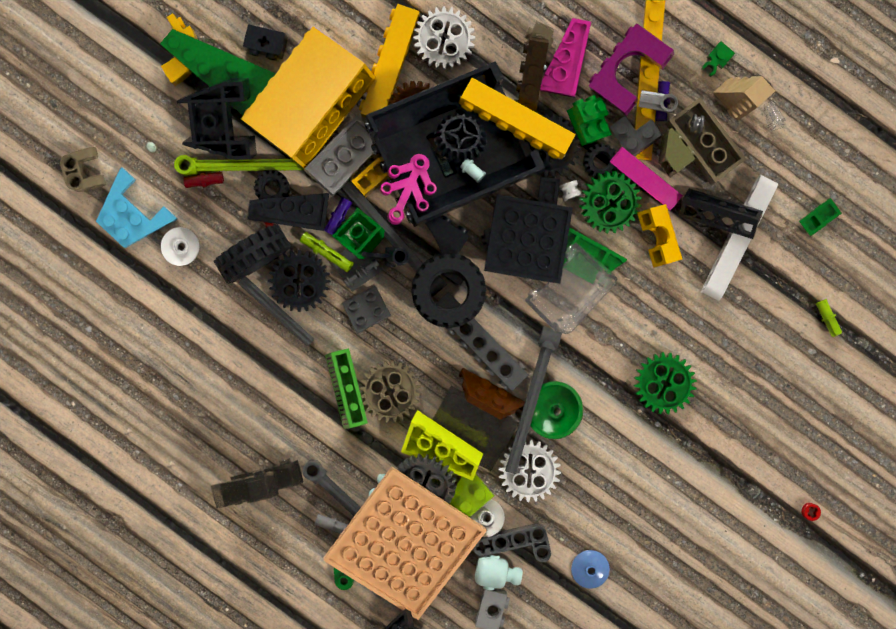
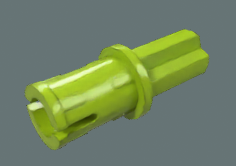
[815,299,842,337]

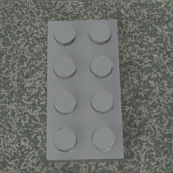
[304,116,374,196]

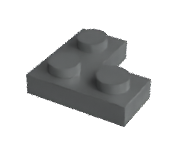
[610,116,663,156]

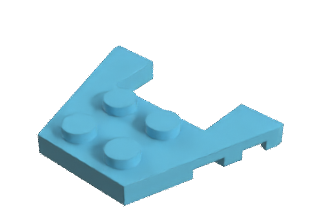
[96,167,178,248]

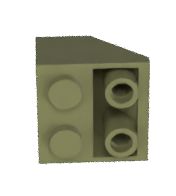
[658,128,695,177]

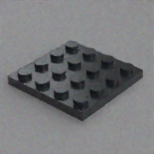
[484,194,573,284]

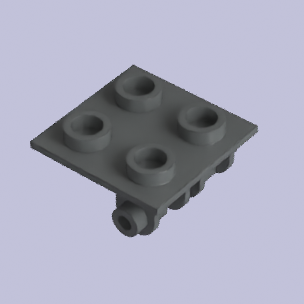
[332,249,383,292]
[342,285,391,334]

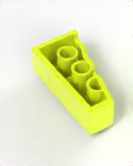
[401,410,483,481]

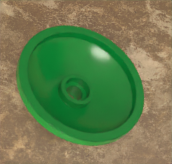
[530,381,584,439]

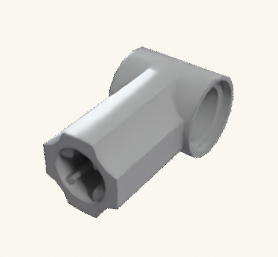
[639,90,678,113]

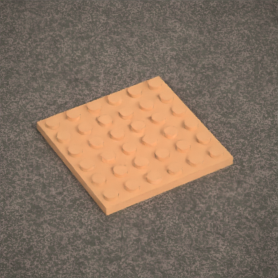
[324,467,487,620]

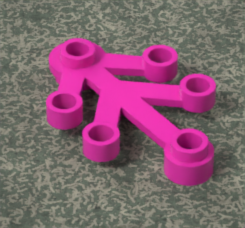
[380,154,437,225]

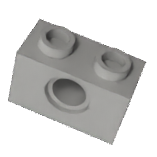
[475,588,510,629]

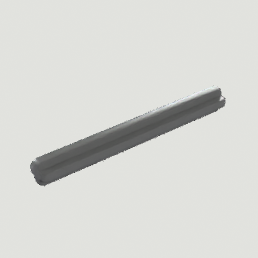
[239,277,314,346]

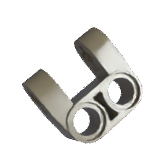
[60,147,106,192]

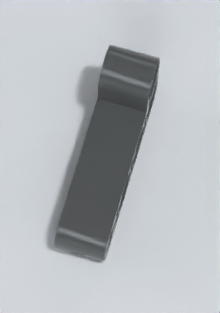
[473,523,551,562]

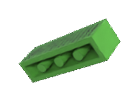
[325,348,368,429]

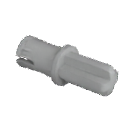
[314,514,348,534]

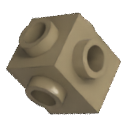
[525,20,554,49]

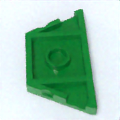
[563,228,627,284]

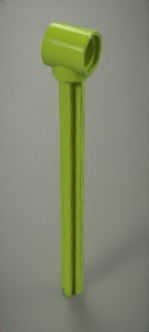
[174,155,304,176]

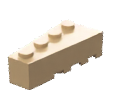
[713,76,775,121]

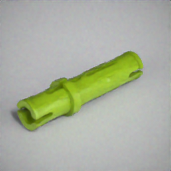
[300,232,354,273]

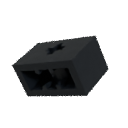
[243,24,288,61]

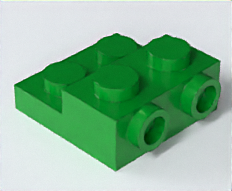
[567,95,612,146]

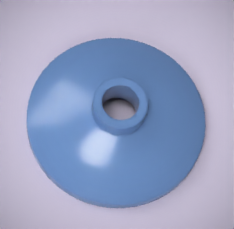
[571,550,610,589]

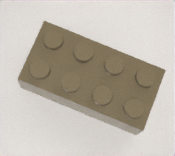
[665,98,746,185]

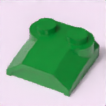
[332,207,385,259]

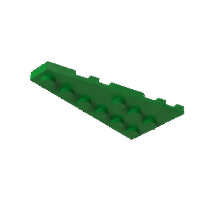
[160,29,276,115]

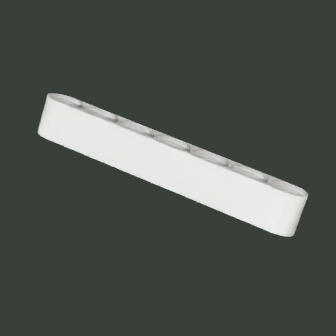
[701,175,778,301]

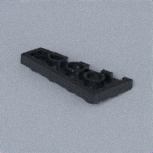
[247,193,329,231]

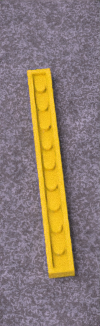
[634,0,665,161]

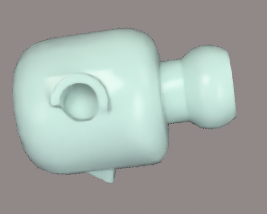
[475,555,523,591]

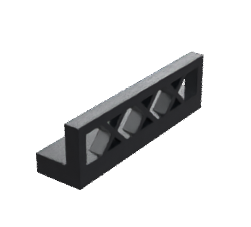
[679,189,763,239]

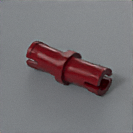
[183,172,224,188]

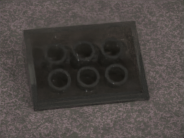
[432,385,519,471]

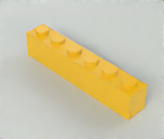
[359,4,420,118]
[459,78,576,159]

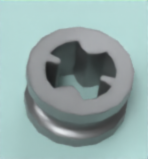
[690,114,705,133]

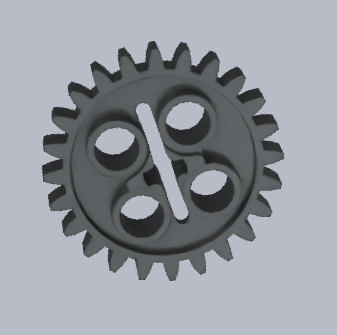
[397,454,457,504]

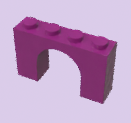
[589,23,674,116]

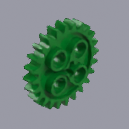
[579,171,642,234]
[633,352,697,414]

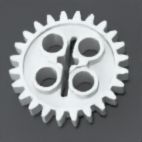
[413,6,475,70]
[498,439,561,502]

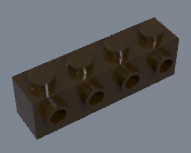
[514,36,549,112]

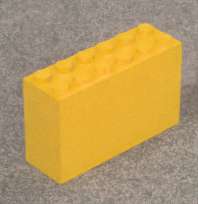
[241,27,376,168]

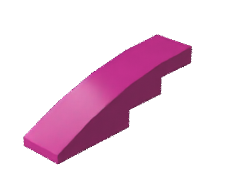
[610,147,683,211]

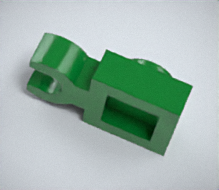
[701,41,735,77]

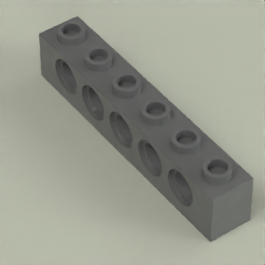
[436,292,528,391]

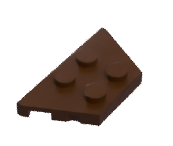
[459,368,525,420]

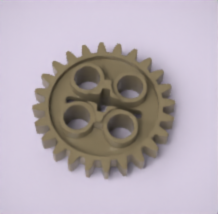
[359,360,421,423]

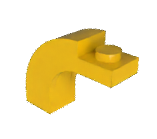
[161,13,198,86]

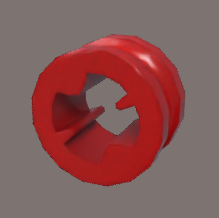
[801,503,821,521]

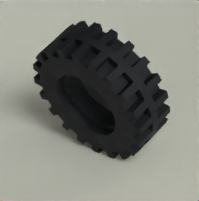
[214,224,291,284]

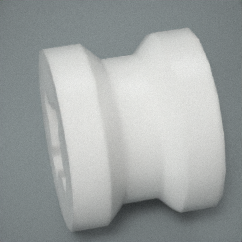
[559,180,582,201]

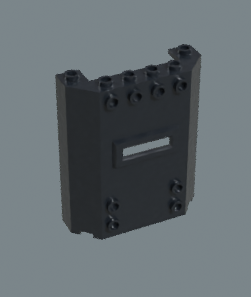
[364,61,545,227]

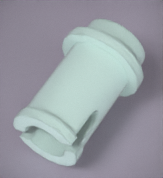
[460,158,486,183]

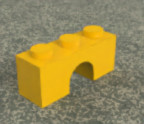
[637,204,682,268]

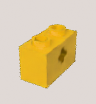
[352,157,388,198]

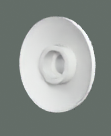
[161,227,200,266]
[470,499,505,537]

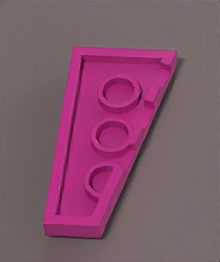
[540,18,591,98]

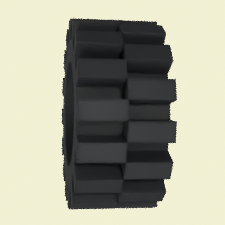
[583,143,617,179]
[254,170,290,199]

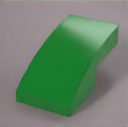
[799,198,842,237]

